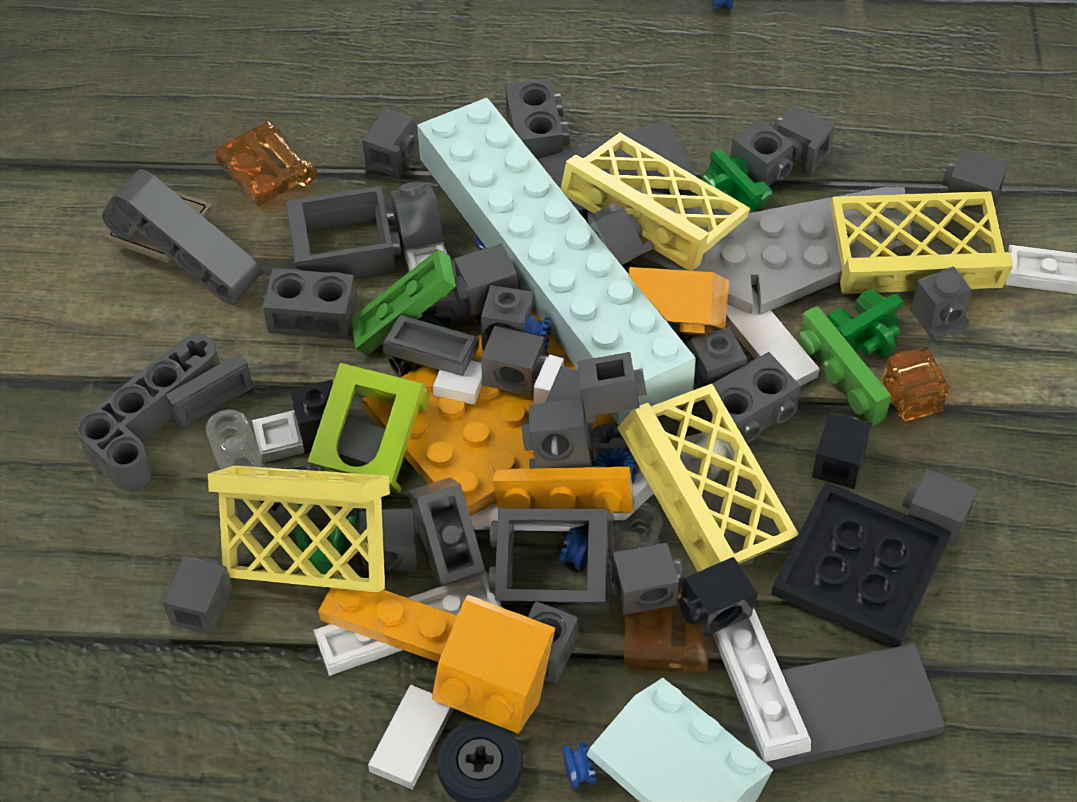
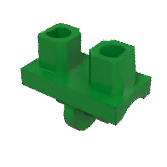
[700,148,772,213]
[827,288,904,358]

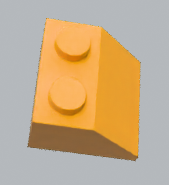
[629,267,729,336]
[432,595,555,734]

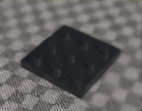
[771,482,952,647]

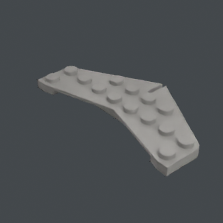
[587,187,912,314]

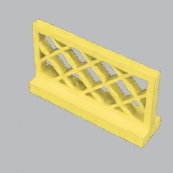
[561,133,750,271]
[830,191,1013,294]
[617,384,799,572]
[208,465,390,592]

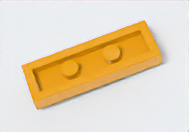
[493,467,634,513]
[318,574,457,662]

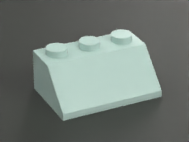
[587,678,773,802]

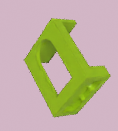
[308,363,431,494]

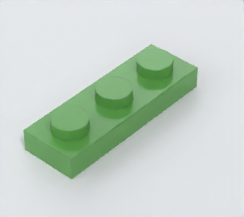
[351,249,456,355]
[799,306,891,427]

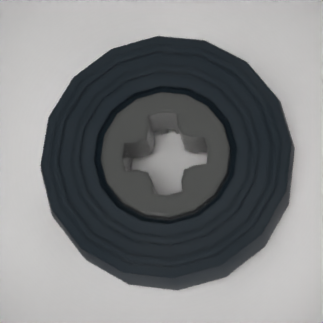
[437,720,523,802]

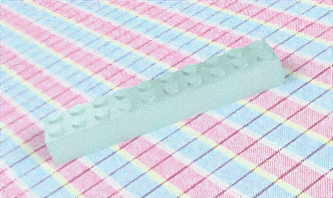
[417,98,696,425]

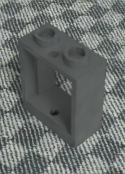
[286,186,401,279]
[488,508,614,606]

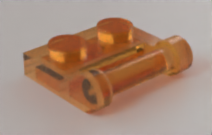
[214,122,317,207]
[624,578,708,673]

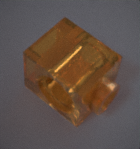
[883,347,949,422]

